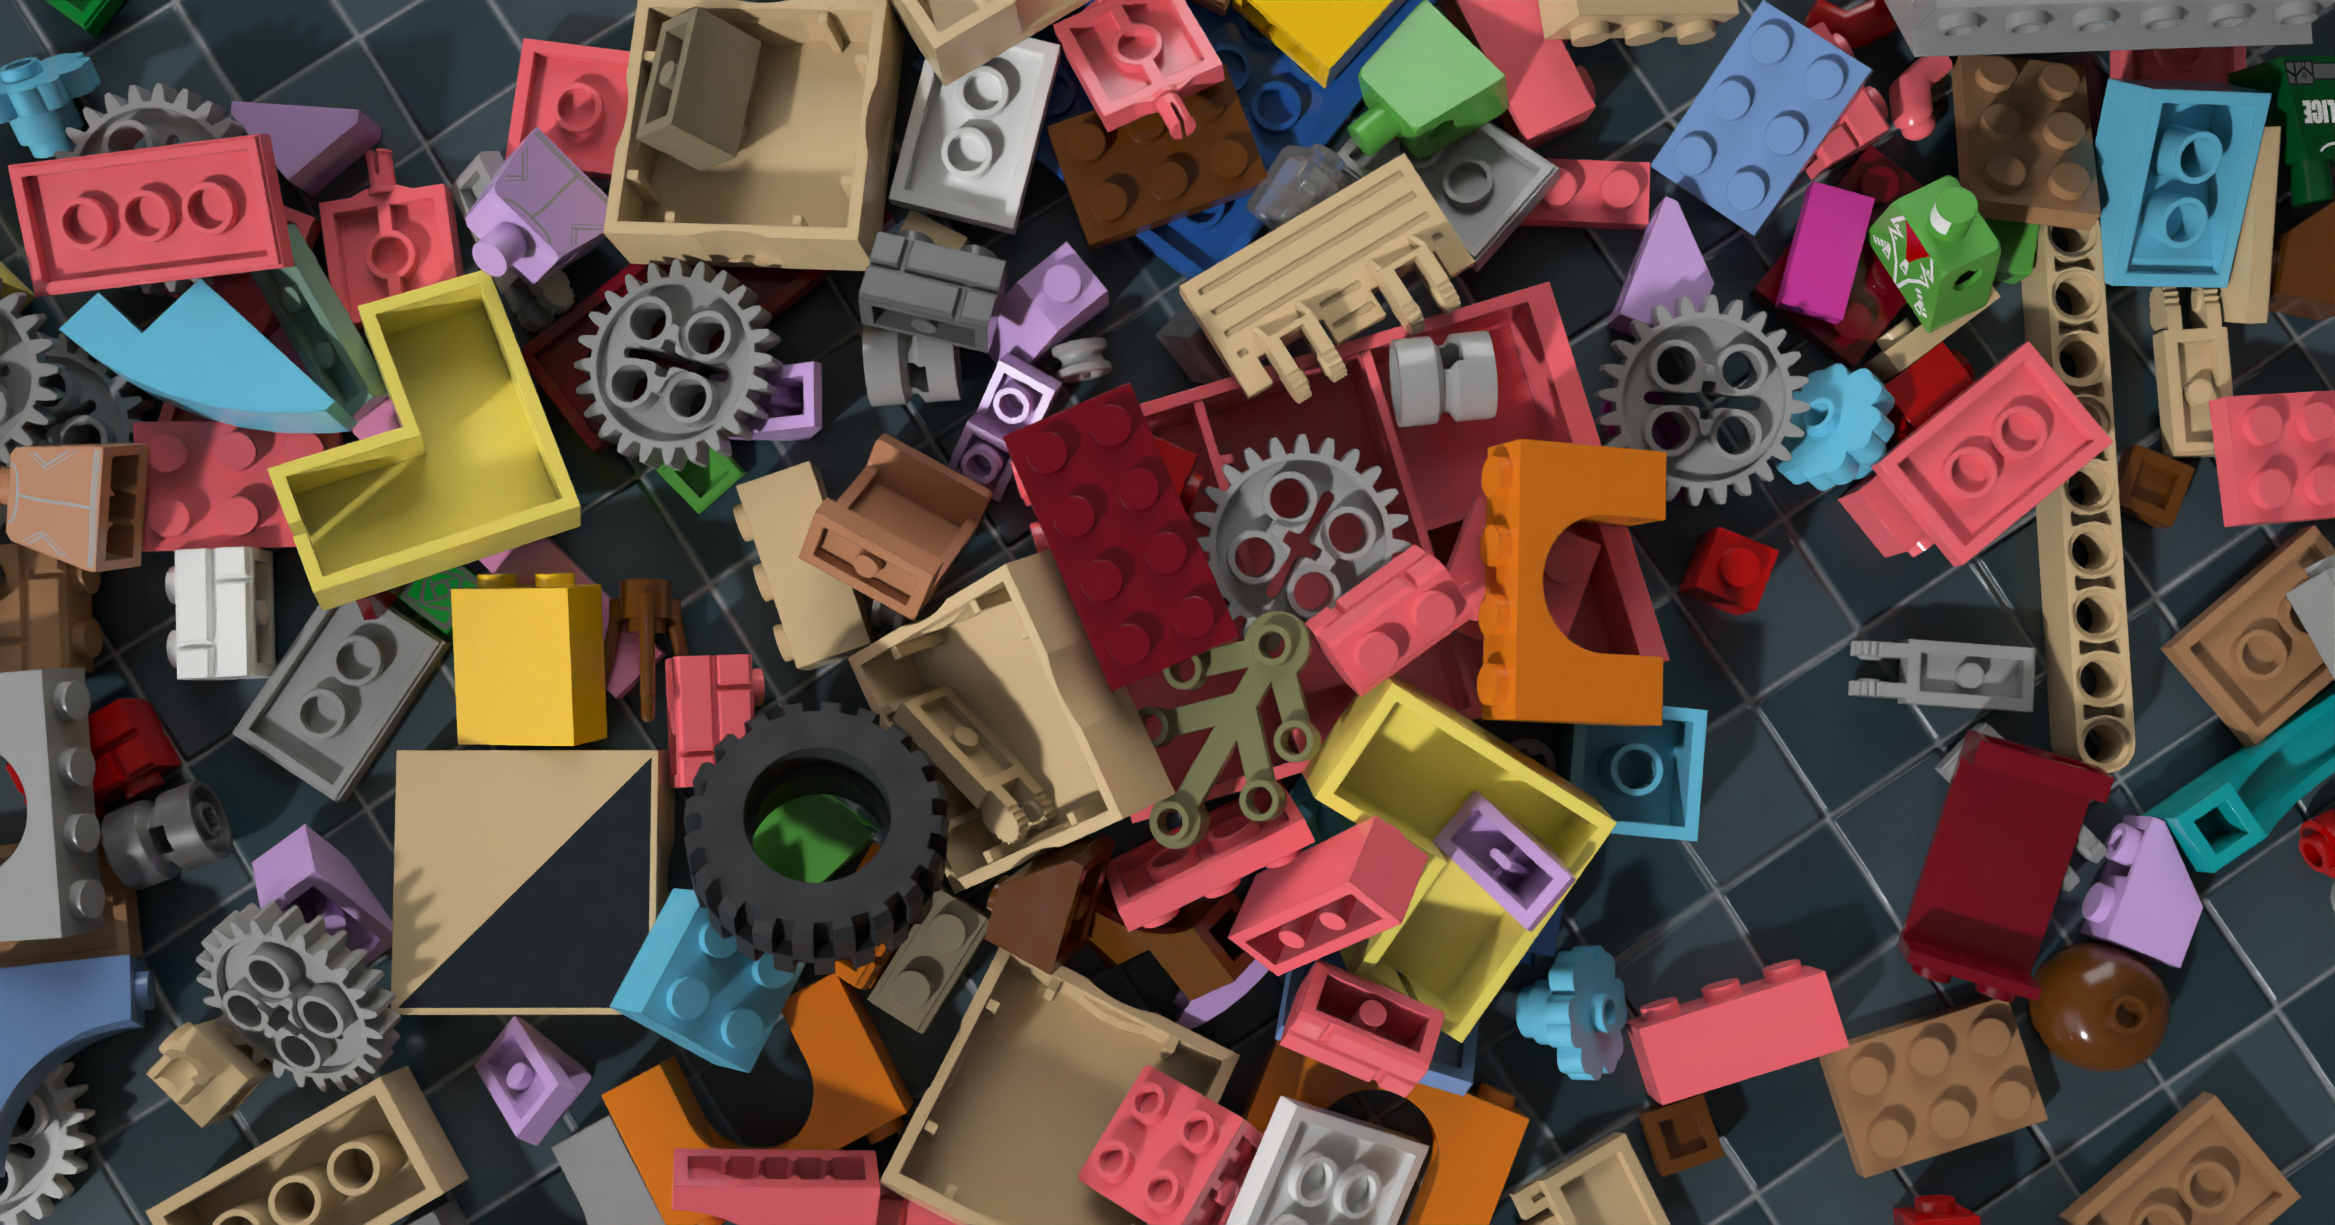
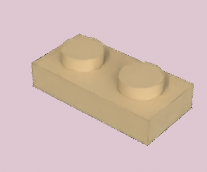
[1864,283,2001,382]

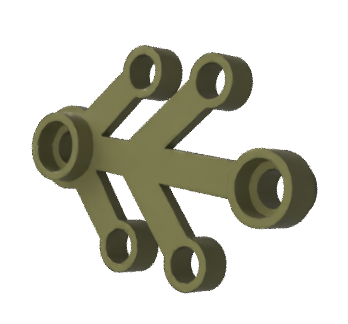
[1138,611,1321,849]

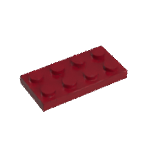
[1002,382,1239,692]

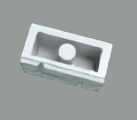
[165,546,276,681]

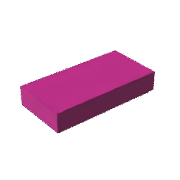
[1775,181,1875,324]

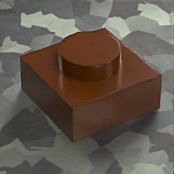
[2117,444,2195,529]
[1636,1093,1725,1177]

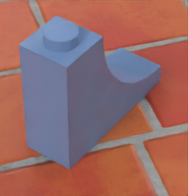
[0,954,156,1178]

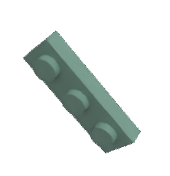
[250,224,389,421]

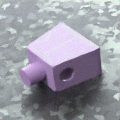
[465,127,608,285]

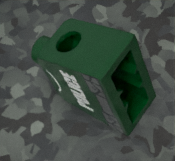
[2228,56,2335,207]

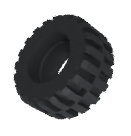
[684,701,950,975]

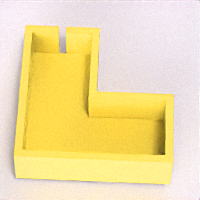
[267,270,581,611]
[1302,673,1617,1043]

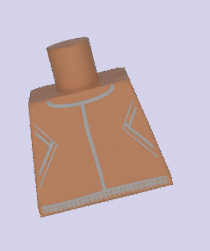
[0,443,149,572]

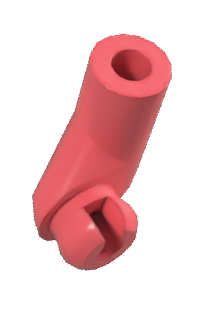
[1888,56,1953,141]

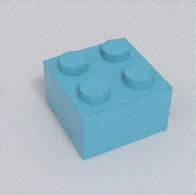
[1556,706,1708,842]
[609,888,806,1073]

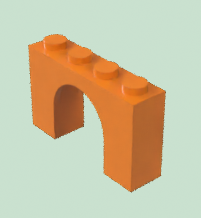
[1477,439,1667,726]
[601,974,914,1225]
[1241,1027,1530,1225]

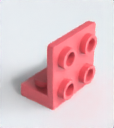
[1078,1065,1264,1225]

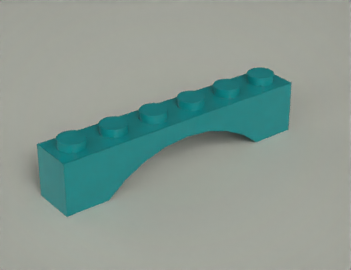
[2141,685,2335,873]

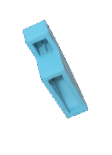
[59,278,359,433]

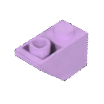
[2080,815,2203,968]

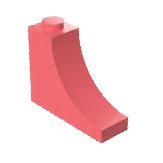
[672,1148,881,1225]

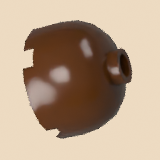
[2028,942,2170,1071]

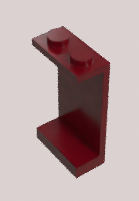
[1897,729,2114,1002]

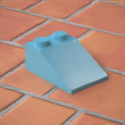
[2095,78,2272,288]

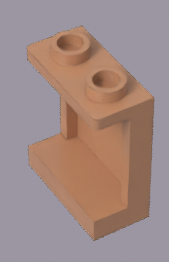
[798,434,993,621]

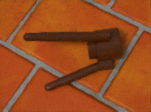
[604,578,690,722]

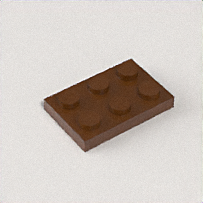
[1046,64,1269,251]

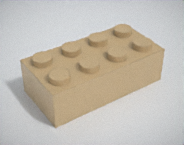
[145,1066,469,1225]

